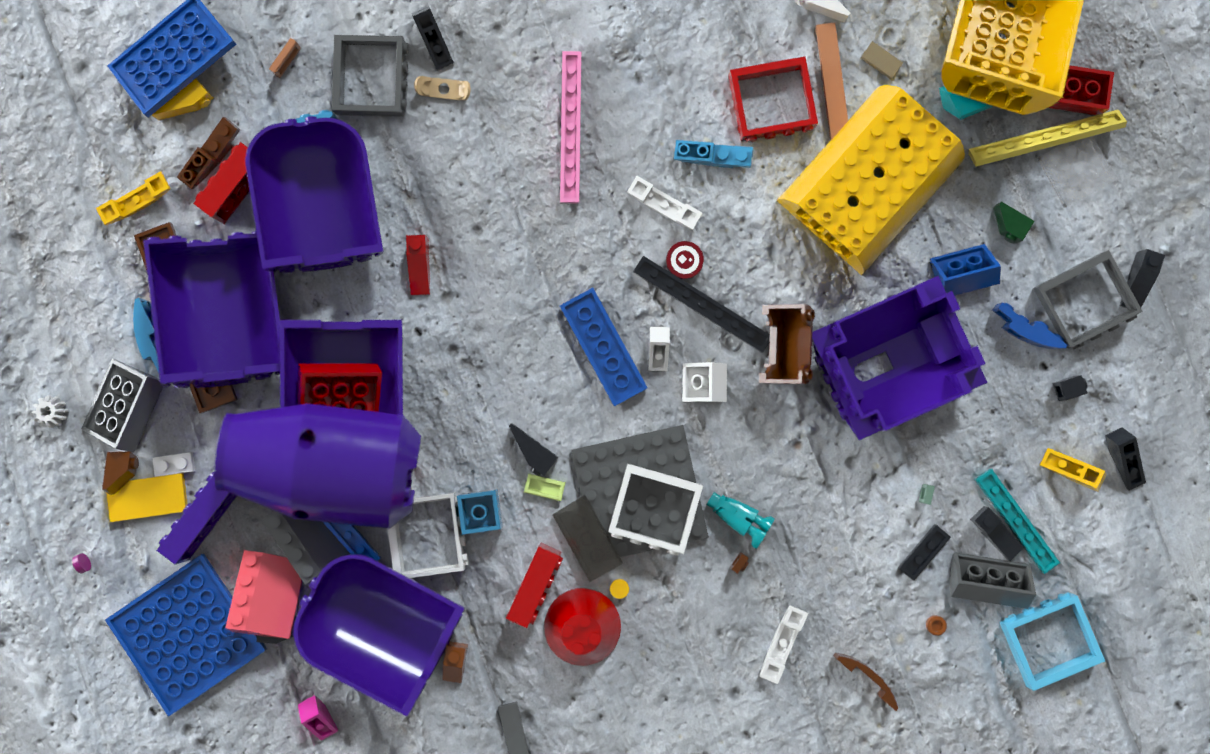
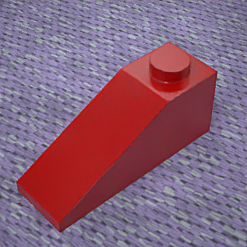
[406,235,430,295]

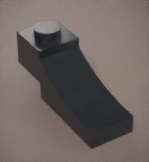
[970,506,1024,561]

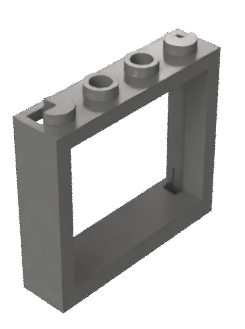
[332,35,409,117]
[1033,250,1143,350]

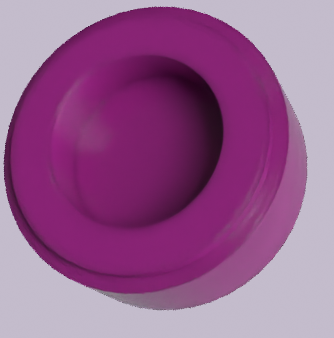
[72,553,91,574]

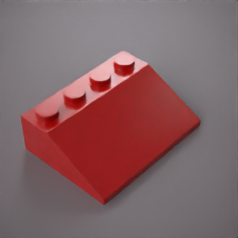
[297,363,382,412]

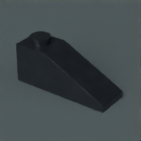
[412,6,454,70]
[1119,249,1165,308]
[509,423,558,476]
[1105,427,1146,491]

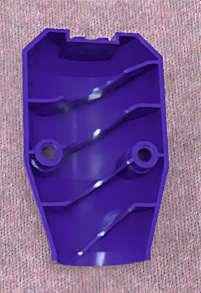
[214,404,421,529]

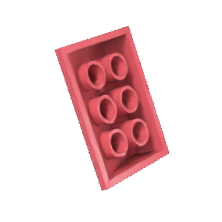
[226,550,302,639]

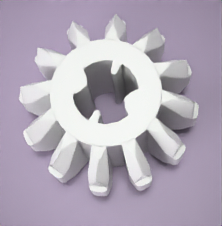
[32,395,69,428]

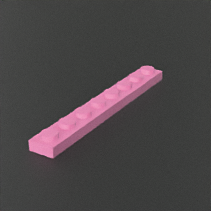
[560,51,581,203]

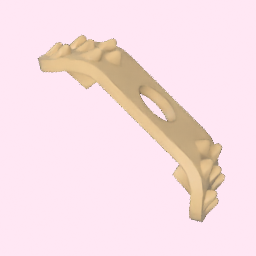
[414,76,471,101]

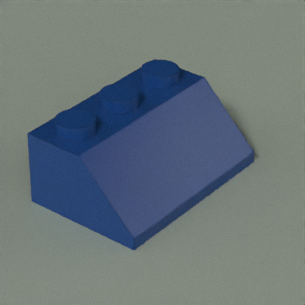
[930,244,1001,296]

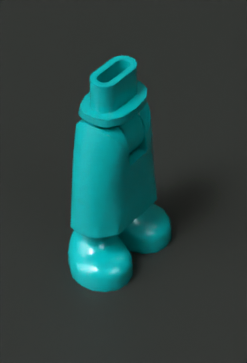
[706,492,775,549]

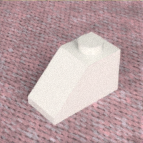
[648,327,670,371]

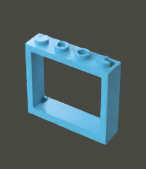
[999,592,1105,691]

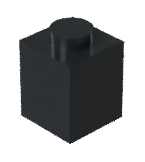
[1052,375,1088,401]

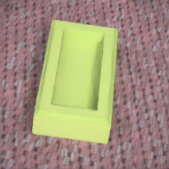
[524,474,566,501]

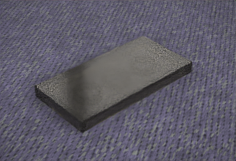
[552,495,623,582]

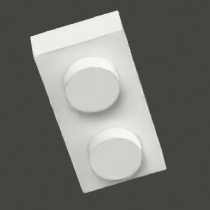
[152,452,195,477]

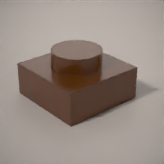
[730,552,749,574]

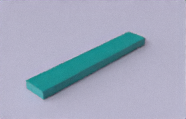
[974,468,1060,574]

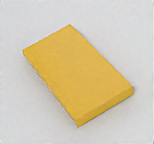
[106,473,188,522]

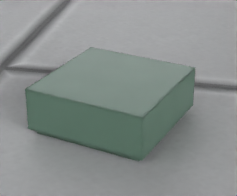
[919,484,935,505]

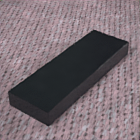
[898,524,951,581]

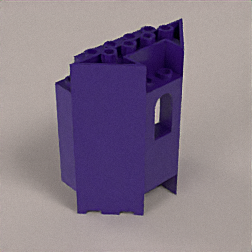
[812,276,988,440]

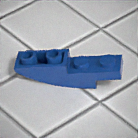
[992,302,1068,349]

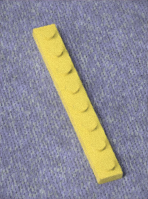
[968,110,1127,167]

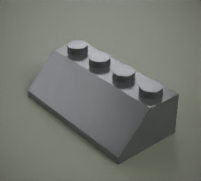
[949,552,1036,609]

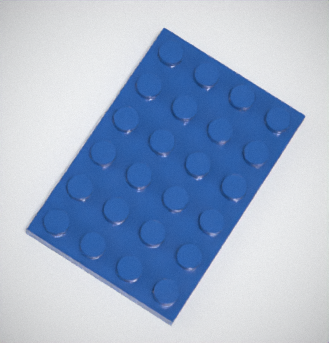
[107,0,237,118]

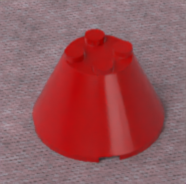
[544,588,621,666]

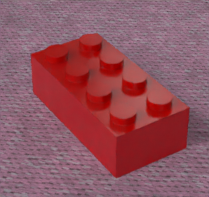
[1048,65,1114,115]
[193,142,250,224]
[506,542,563,628]

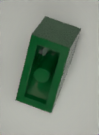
[993,201,1034,244]

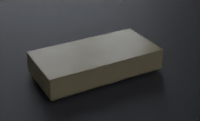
[860,41,903,80]

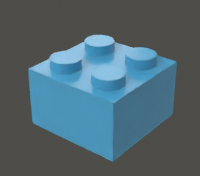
[457,489,503,535]

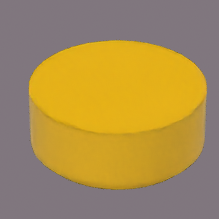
[610,578,629,599]

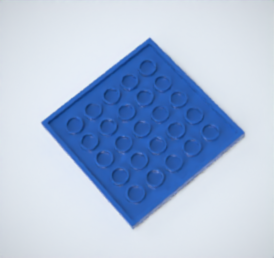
[105,553,267,717]

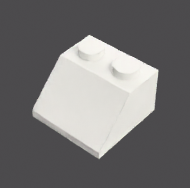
[682,362,727,402]

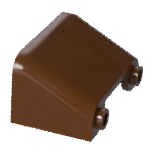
[759,304,815,385]

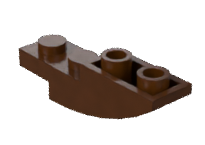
[177,117,241,189]

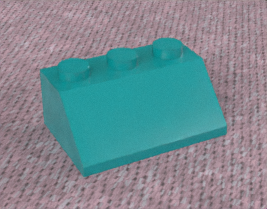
[939,86,993,120]

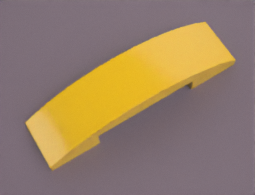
[96,171,171,225]

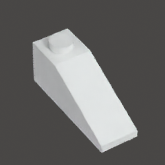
[794,0,851,22]

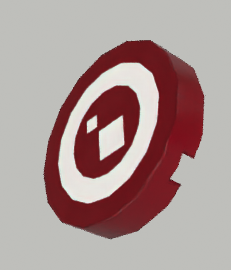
[666,241,704,279]

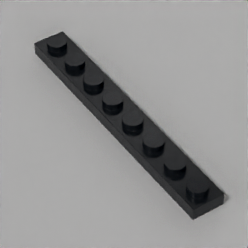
[633,256,770,353]

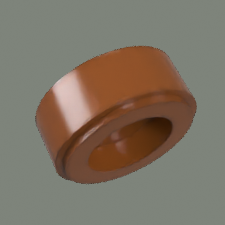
[926,615,947,636]

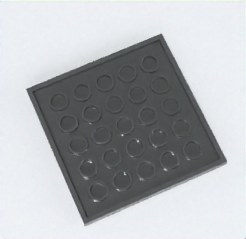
[571,425,709,563]

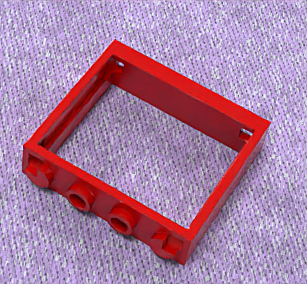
[728,56,818,142]

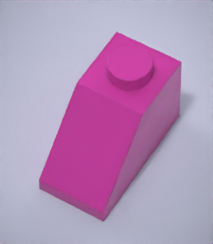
[298,695,338,741]

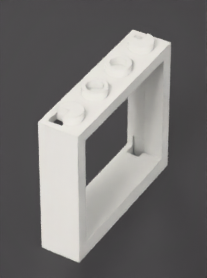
[608,463,703,556]
[388,492,469,578]

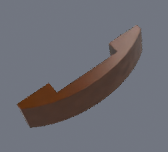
[833,652,898,711]

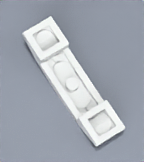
[627,176,703,230]
[760,605,808,684]

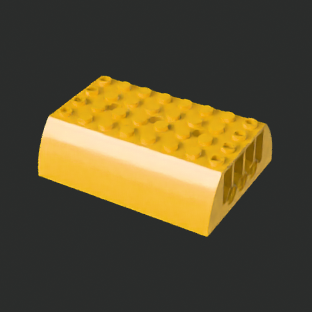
[941,0,1084,115]
[776,85,965,275]

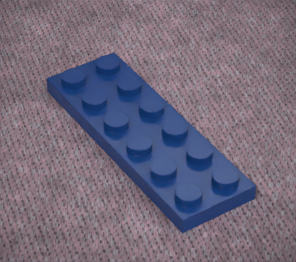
[559,288,648,406]

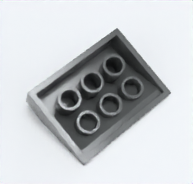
[81,359,163,453]
[261,511,351,585]

